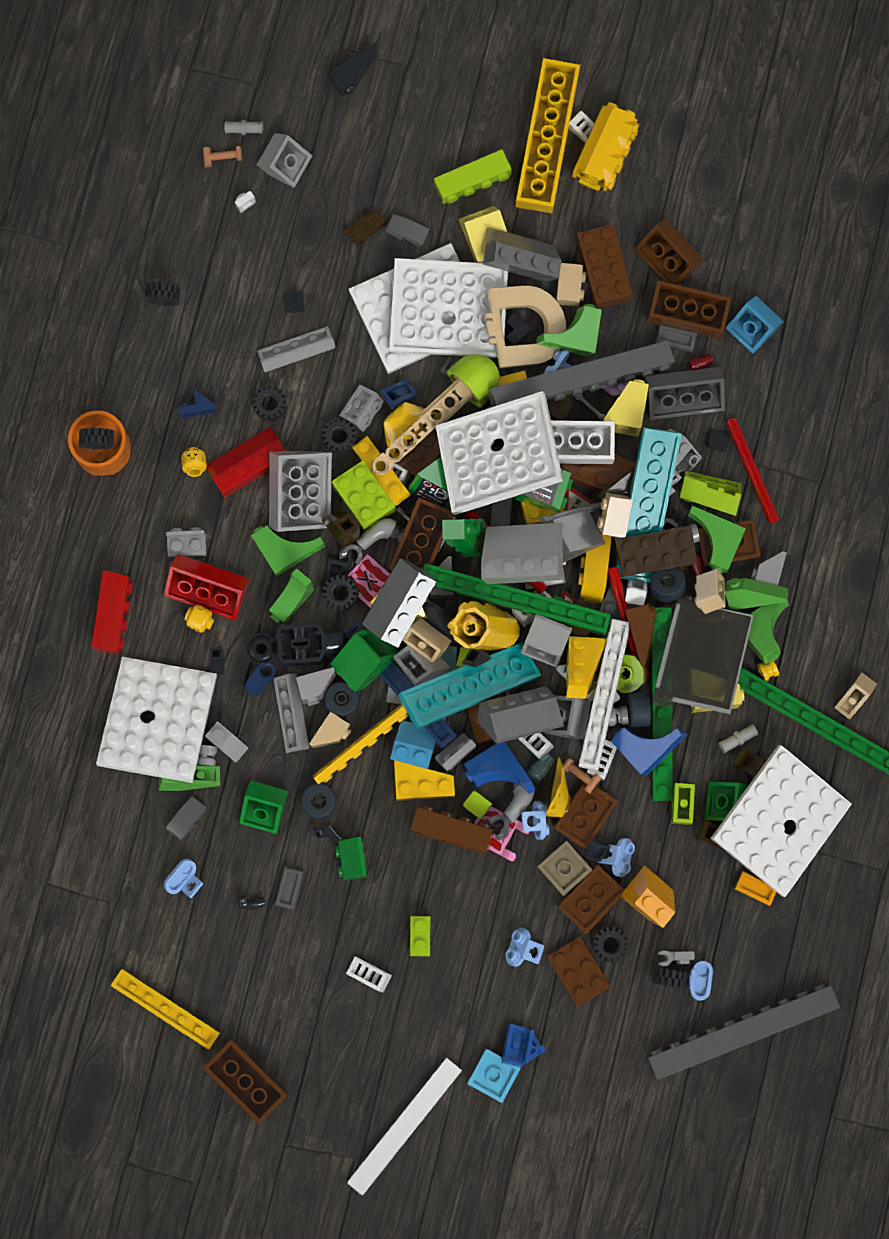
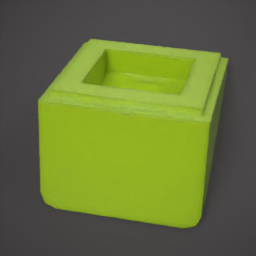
[463,791,493,820]

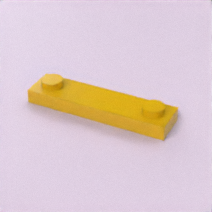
[352,436,411,506]

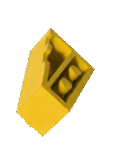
[578,535,611,604]
[566,636,607,699]
[394,760,455,801]

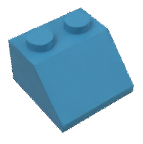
[726,296,784,354]
[390,720,436,769]

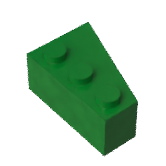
[442,519,486,557]

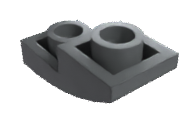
[385,214,429,247]
[166,796,207,840]

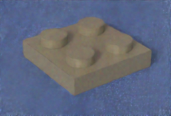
[538,841,592,896]

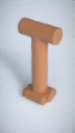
[203,146,242,167]
[563,758,601,793]

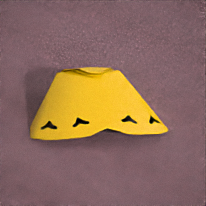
[383,402,440,459]
[546,757,571,817]

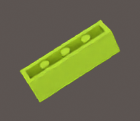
[434,149,512,204]

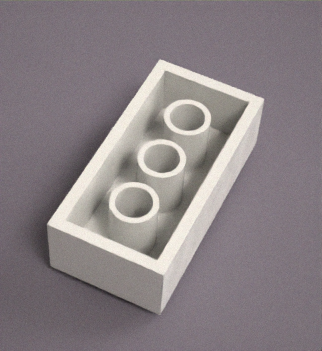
[551,421,615,464]

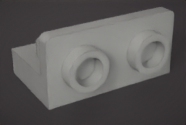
[339,385,384,432]
[166,528,207,558]
[435,733,476,772]

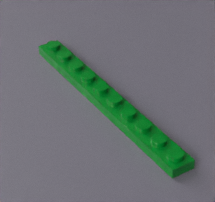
[423,564,611,634]
[652,608,673,801]
[738,668,889,775]

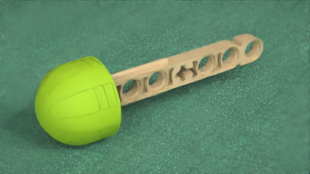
[371,354,500,475]

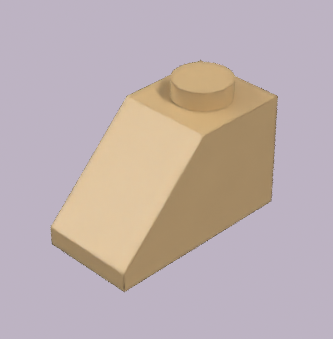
[835,673,877,719]
[309,712,351,748]

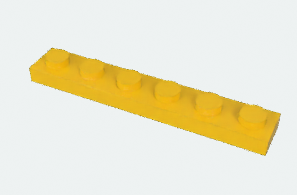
[313,704,408,784]
[111,969,220,1050]

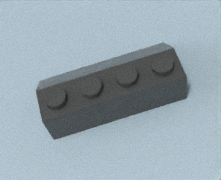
[483,227,561,282]
[645,367,725,420]
[362,558,436,647]
[477,686,563,744]

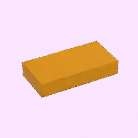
[734,871,776,906]

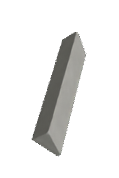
[257,326,335,372]
[273,674,309,753]

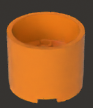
[68,411,131,476]

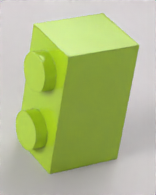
[671,783,695,825]
[410,916,430,956]

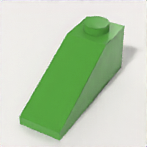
[725,578,788,610]
[159,766,220,791]

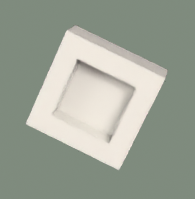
[235,191,256,213]

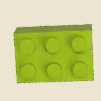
[332,461,396,532]

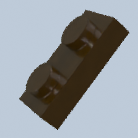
[345,208,386,246]

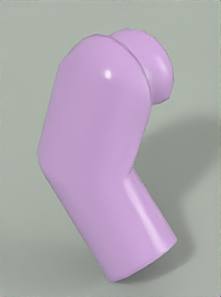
[600,380,628,396]

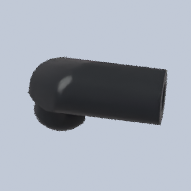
[314,825,343,844]
[237,896,266,910]

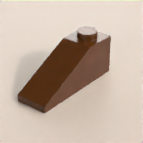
[626,603,657,666]

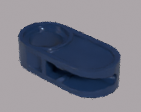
[245,662,276,696]

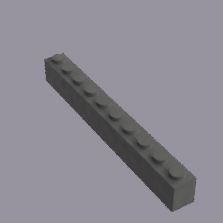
[488,341,675,407]
[647,983,840,1080]

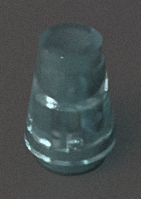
[527,754,555,783]

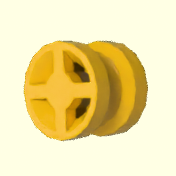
[757,661,779,681]

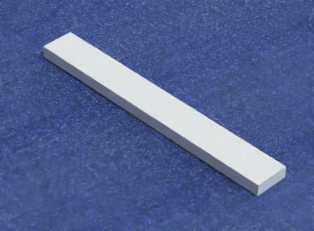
[579,619,630,771]
[347,1058,462,1195]

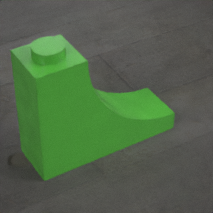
[536,304,602,357]
[688,506,746,574]
[251,525,325,577]
[269,569,314,625]
[736,599,789,665]

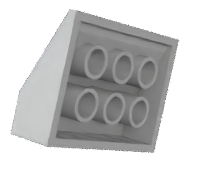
[269,451,332,532]
[481,523,563,584]

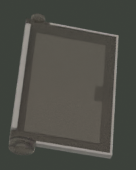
[652,596,754,714]

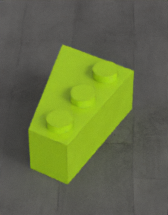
[680,471,741,516]

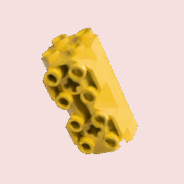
[572,103,639,191]
[448,601,520,651]

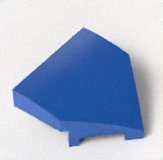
[501,1024,546,1067]

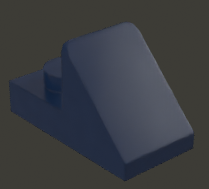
[380,379,417,411]
[177,390,218,419]

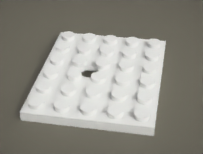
[349,243,460,374]
[389,258,508,358]
[436,391,563,515]
[96,657,217,783]
[711,745,852,897]

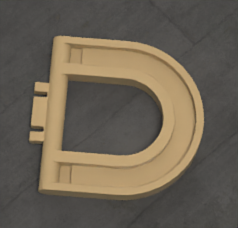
[484,286,566,368]

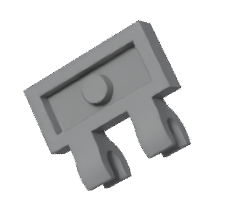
[658,951,695,966]

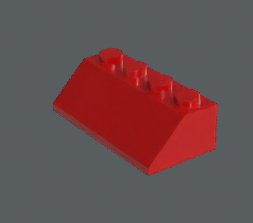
[206,427,285,498]
[164,554,249,621]
[91,571,133,655]

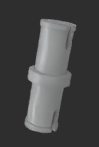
[225,120,263,135]
[719,724,758,753]

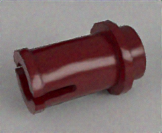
[688,354,714,370]
[691,554,706,579]

